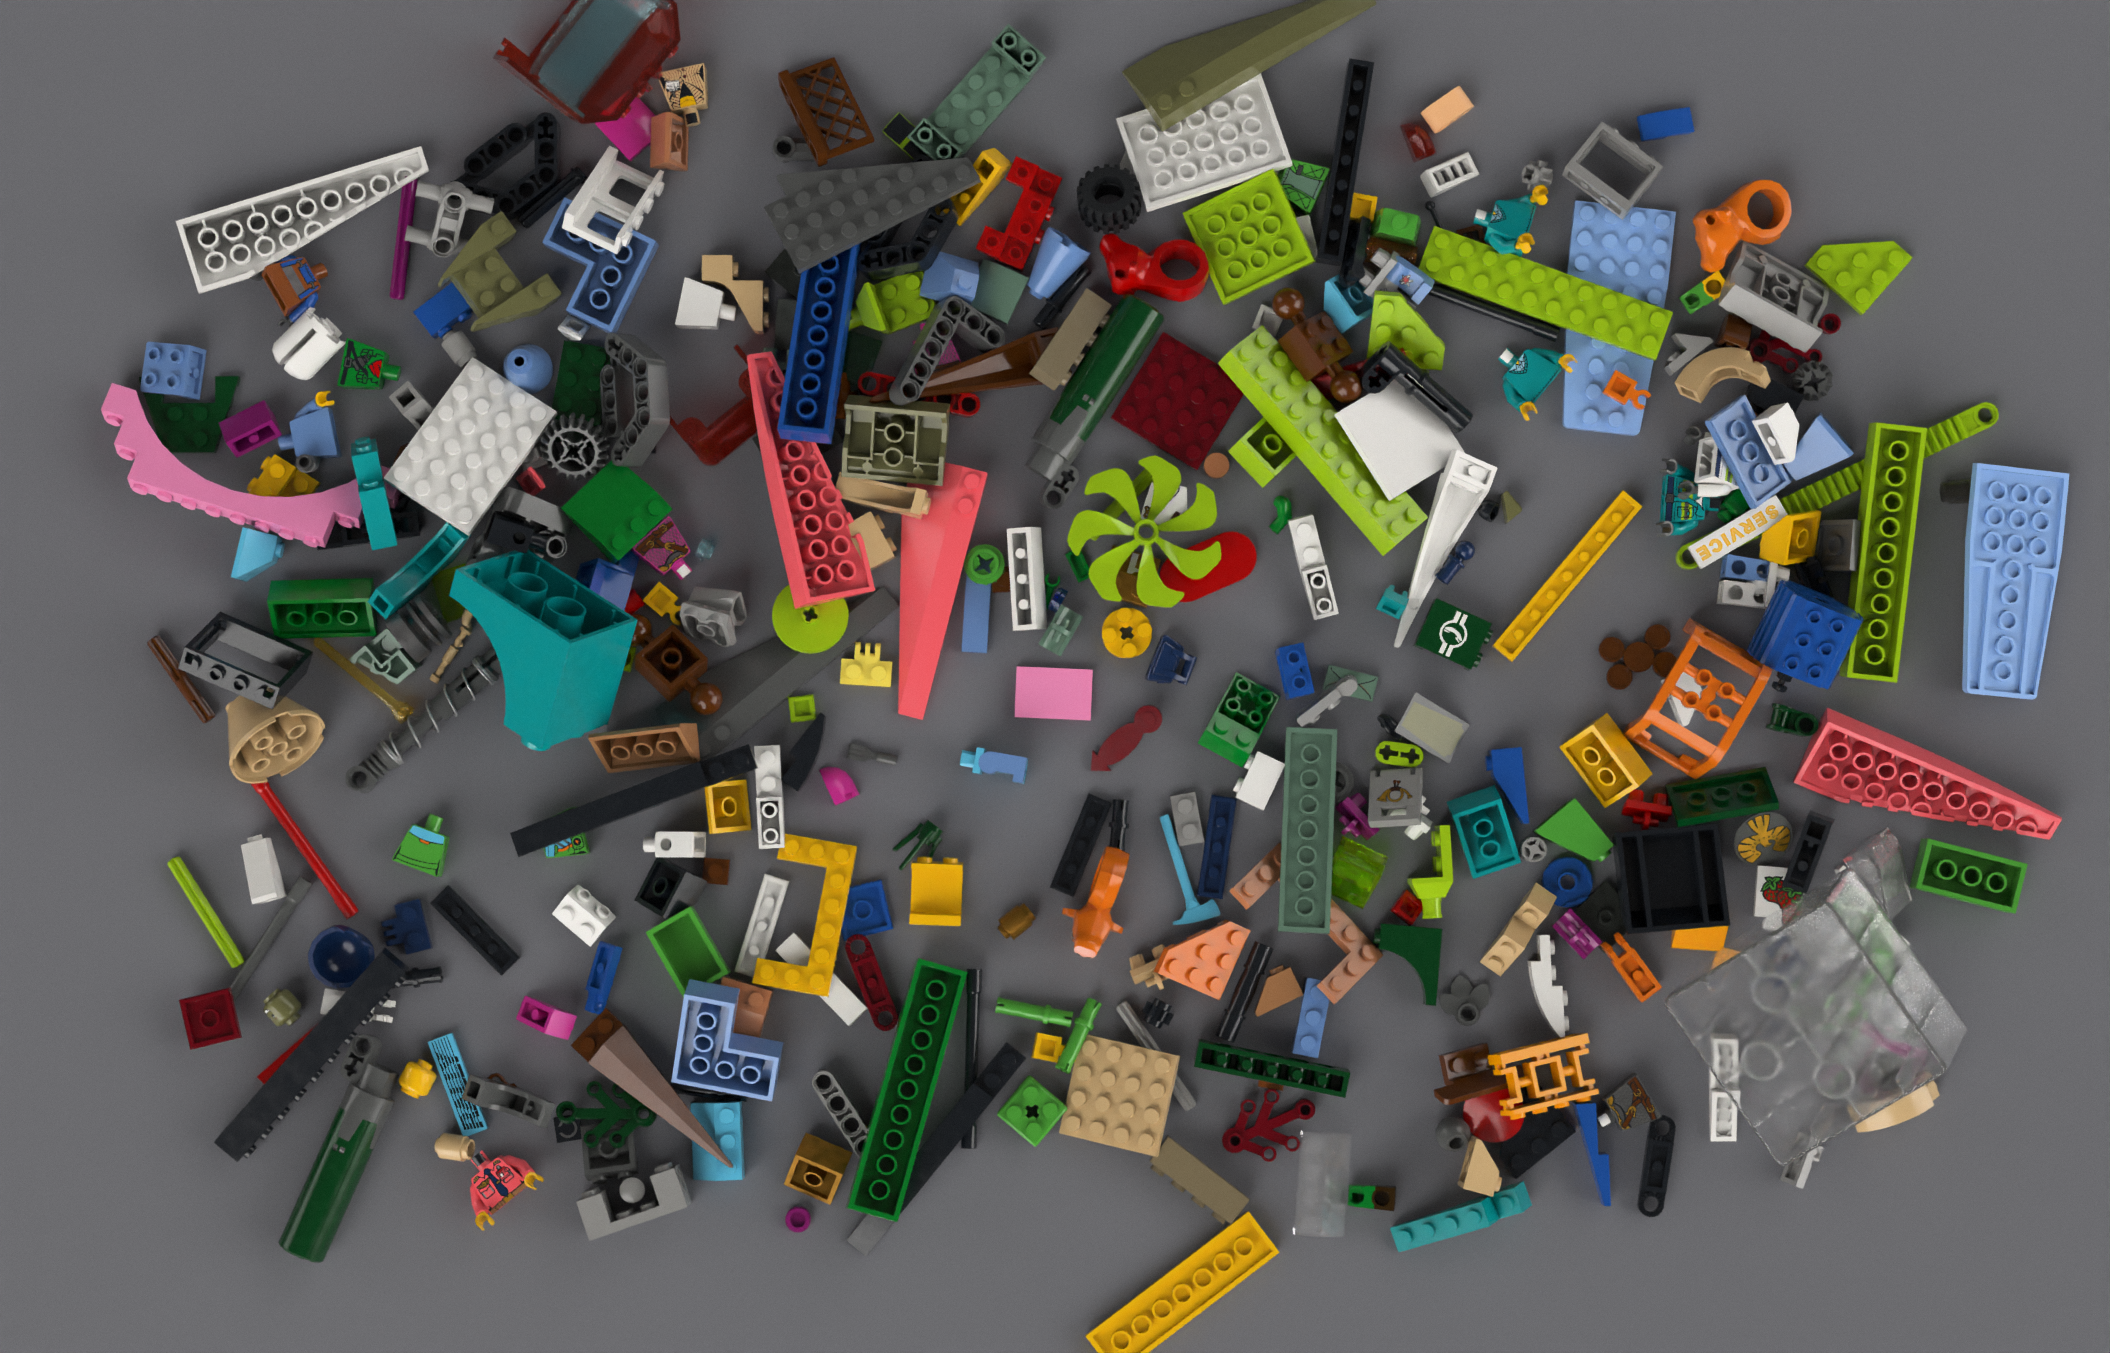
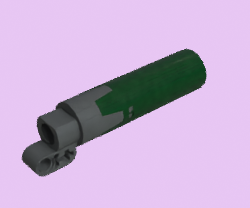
[1025,293,1164,509]
[278,1034,399,1263]

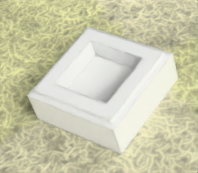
[1252,304,1283,338]

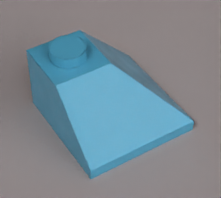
[1323,274,1373,334]
[231,527,285,582]

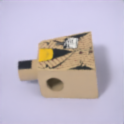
[657,63,708,127]

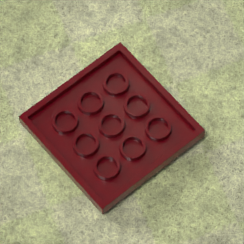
[1111,332,1244,471]

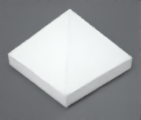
[558,315,590,341]

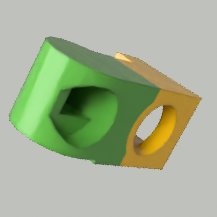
[1679,271,1725,315]

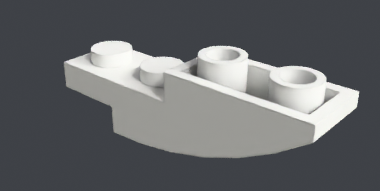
[1287,514,1339,620]
[754,745,785,849]
[1527,934,1569,1037]

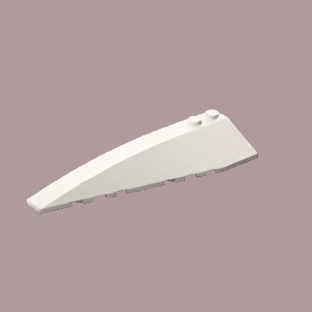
[176,146,429,294]

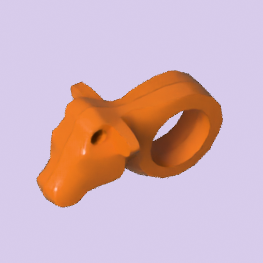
[1693,180,1792,273]

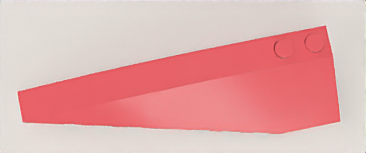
[747,351,875,609]
[1793,708,2062,840]

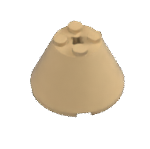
[225,687,325,784]

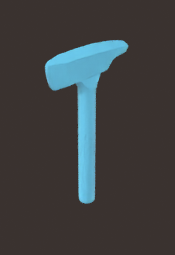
[1159,814,1221,925]

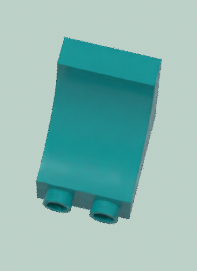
[449,550,638,751]

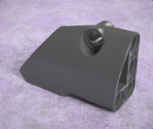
[465,487,573,566]

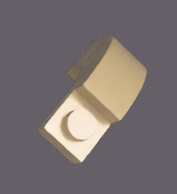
[1675,347,1771,403]
[1849,1072,1940,1133]

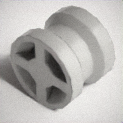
[1519,837,1547,862]

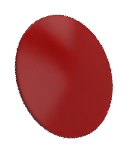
[1463,1088,1524,1142]

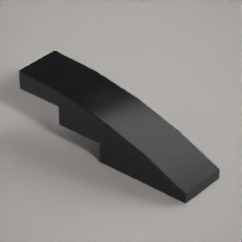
[317,511,420,551]

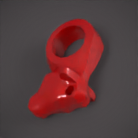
[1099,233,1209,302]

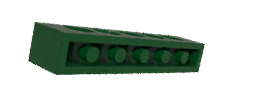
[1193,1038,1350,1098]

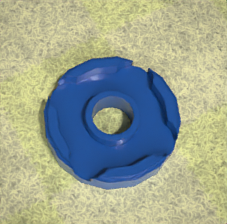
[1541,857,1593,908]

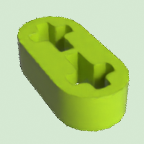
[1374,741,1423,768]

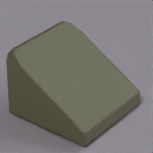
[1500,491,1522,524]

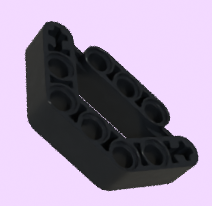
[449,112,561,220]
[857,155,959,280]

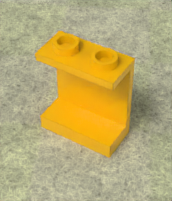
[909,856,963,926]

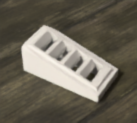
[1420,152,1479,198]

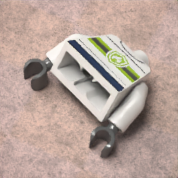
[1677,426,1739,500]

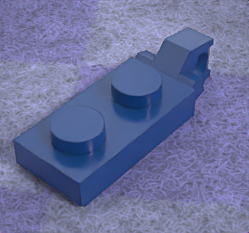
[584,941,623,1014]

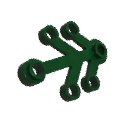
[556,1081,657,1148]

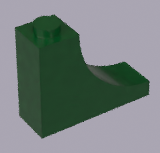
[1373,923,1443,1006]

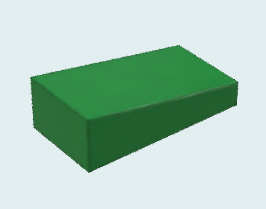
[1065,550,1089,583]

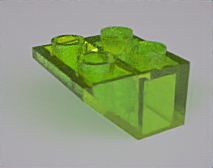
[1331,835,1389,909]

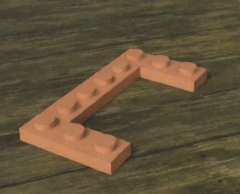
[1229,842,1383,1004]

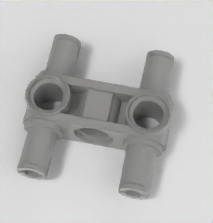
[404,180,494,258]

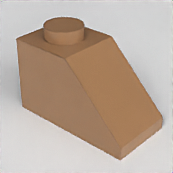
[1254,964,1303,1017]

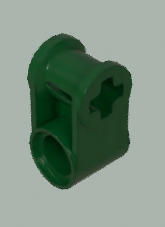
[1766,703,1818,737]

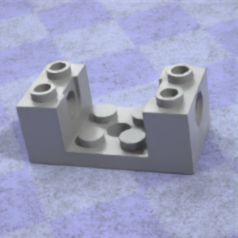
[576,1161,692,1241]

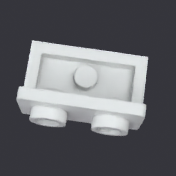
[552,885,616,947]

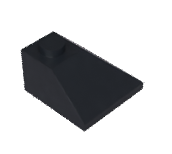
[634,857,707,919]

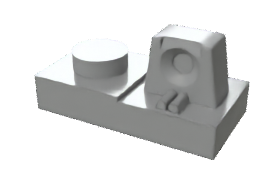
[1780,1132,1824,1189]

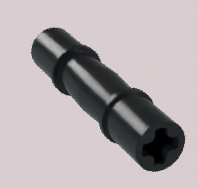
[1215,941,1273,1043]

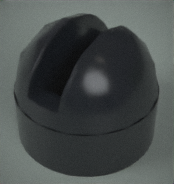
[1478,500,1500,522]

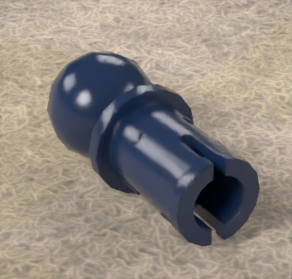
[1435,541,1475,585]

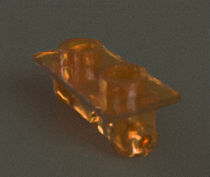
[1364,237,1418,265]

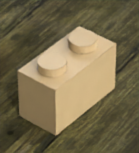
[848,511,897,571]

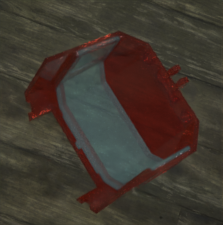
[493,0,681,124]

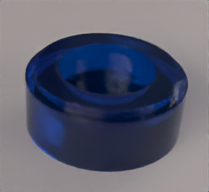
[1048,587,1069,613]

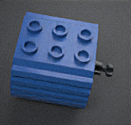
[1747,580,1863,692]

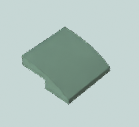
[970,259,1029,325]

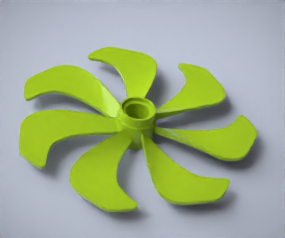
[1067,455,1221,608]

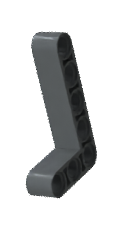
[889,296,1005,406]

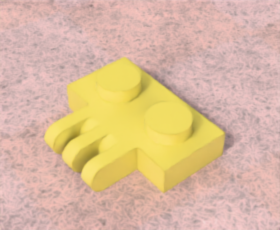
[840,642,893,687]

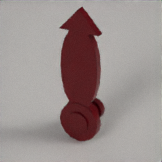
[1091,705,1163,771]

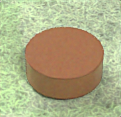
[1204,453,1229,479]

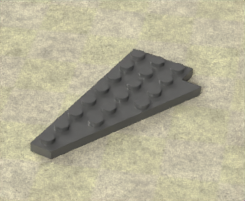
[764,158,981,274]

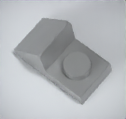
[1664,333,1713,376]

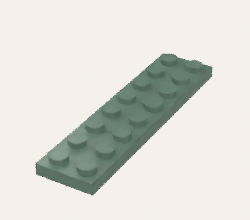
[1278,727,1337,934]

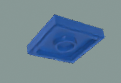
[841,879,894,941]

